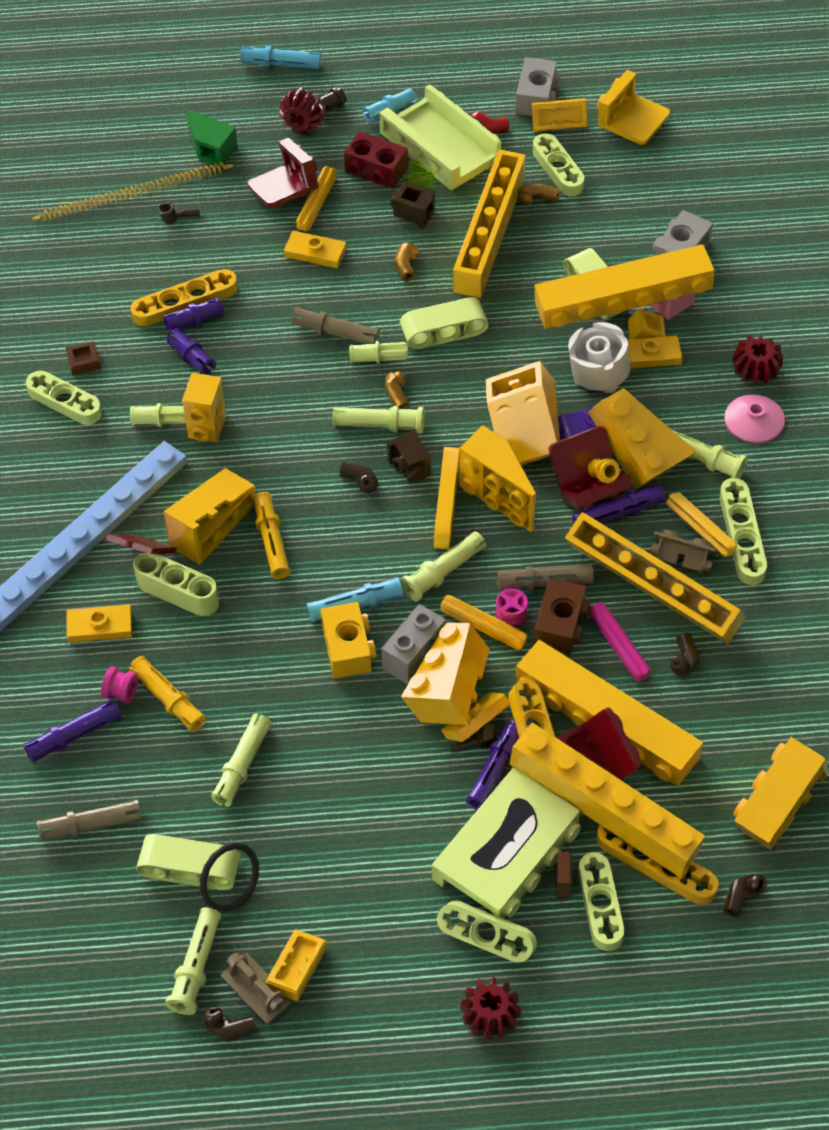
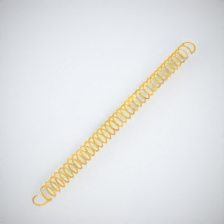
[32,162,234,222]

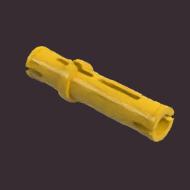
[252,492,291,579]
[129,656,206,732]

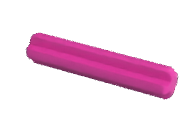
[589,602,651,682]

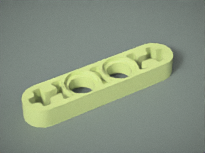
[720,478,767,585]

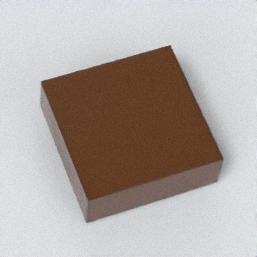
[66,341,101,376]
[556,852,572,899]

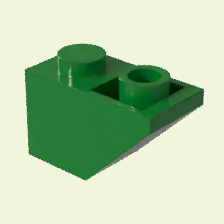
[186,110,238,168]

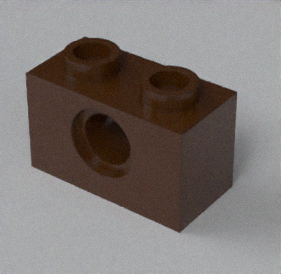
[533,578,591,655]

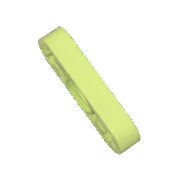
[533,134,584,196]
[26,371,102,425]
[578,852,624,951]
[437,901,537,962]

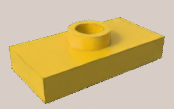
[531,98,588,132]
[284,231,346,269]
[627,335,682,369]
[67,605,132,643]
[441,692,510,742]
[265,929,327,1002]

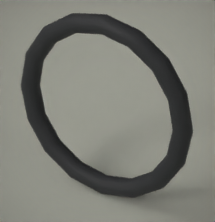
[200,842,259,912]

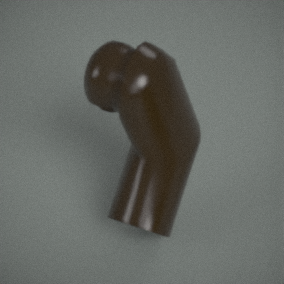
[340,462,378,493]
[670,633,700,676]
[723,874,768,917]
[204,1007,257,1041]

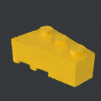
[588,388,696,490]
[164,468,256,565]
[401,623,489,726]
[733,737,828,850]

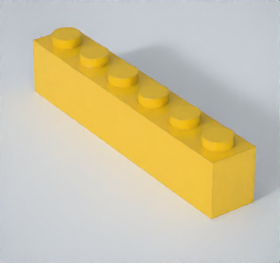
[453,149,526,299]
[535,244,714,329]
[565,512,746,644]
[515,640,703,787]
[510,722,705,878]

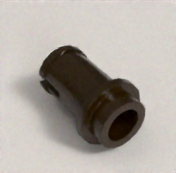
[320,87,347,114]

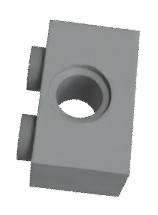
[516,57,561,116]
[652,210,713,256]
[381,604,446,684]

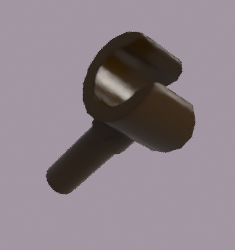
[159,202,200,224]
[450,724,496,753]

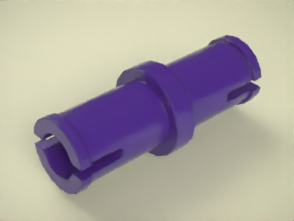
[163,297,224,333]
[166,328,216,375]

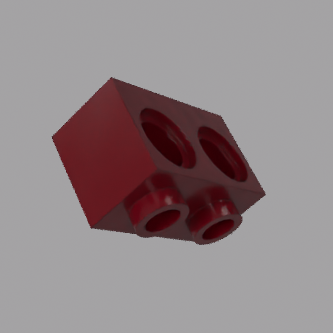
[344,131,408,189]

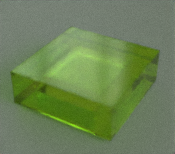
[403,160,435,189]

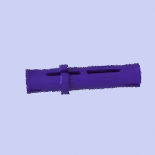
[572,484,665,524]
[23,699,121,763]
[466,720,519,810]

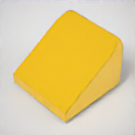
[628,308,666,339]

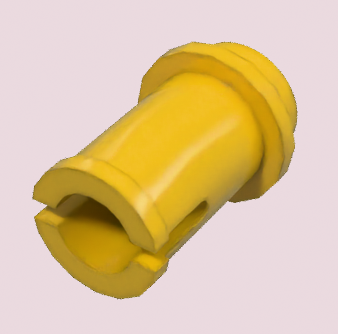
[588,458,620,483]

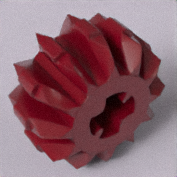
[278,87,326,135]
[732,334,784,385]
[460,976,521,1041]

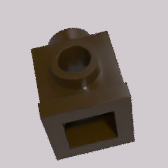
[390,181,435,229]
[387,431,431,484]

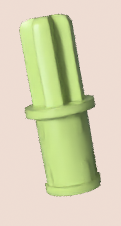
[349,341,408,364]
[130,403,186,427]

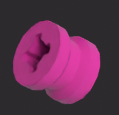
[496,588,528,628]
[101,666,138,704]

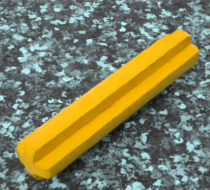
[296,166,337,232]
[666,492,737,557]
[440,595,527,650]

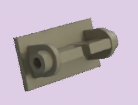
[649,529,716,574]
[220,952,294,1025]

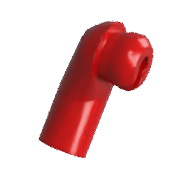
[471,112,510,134]

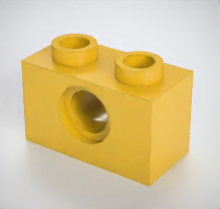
[182,373,226,443]
[320,602,376,679]

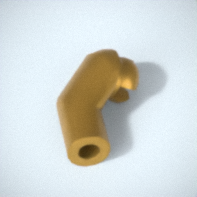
[393,242,419,282]

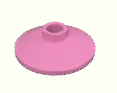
[724,395,785,444]

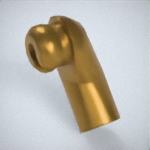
[518,184,560,205]
[385,371,409,409]

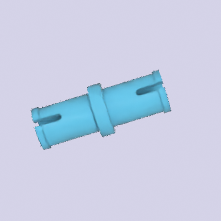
[363,88,417,124]

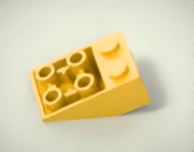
[486,361,560,465]
[459,425,536,532]

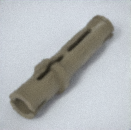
[291,307,380,344]
[497,565,593,591]
[36,799,142,842]

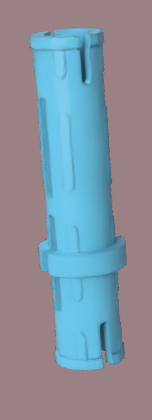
[241,46,321,70]
[306,577,403,623]

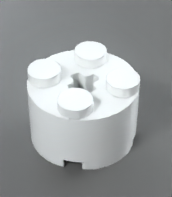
[568,322,631,393]

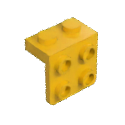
[597,70,670,145]

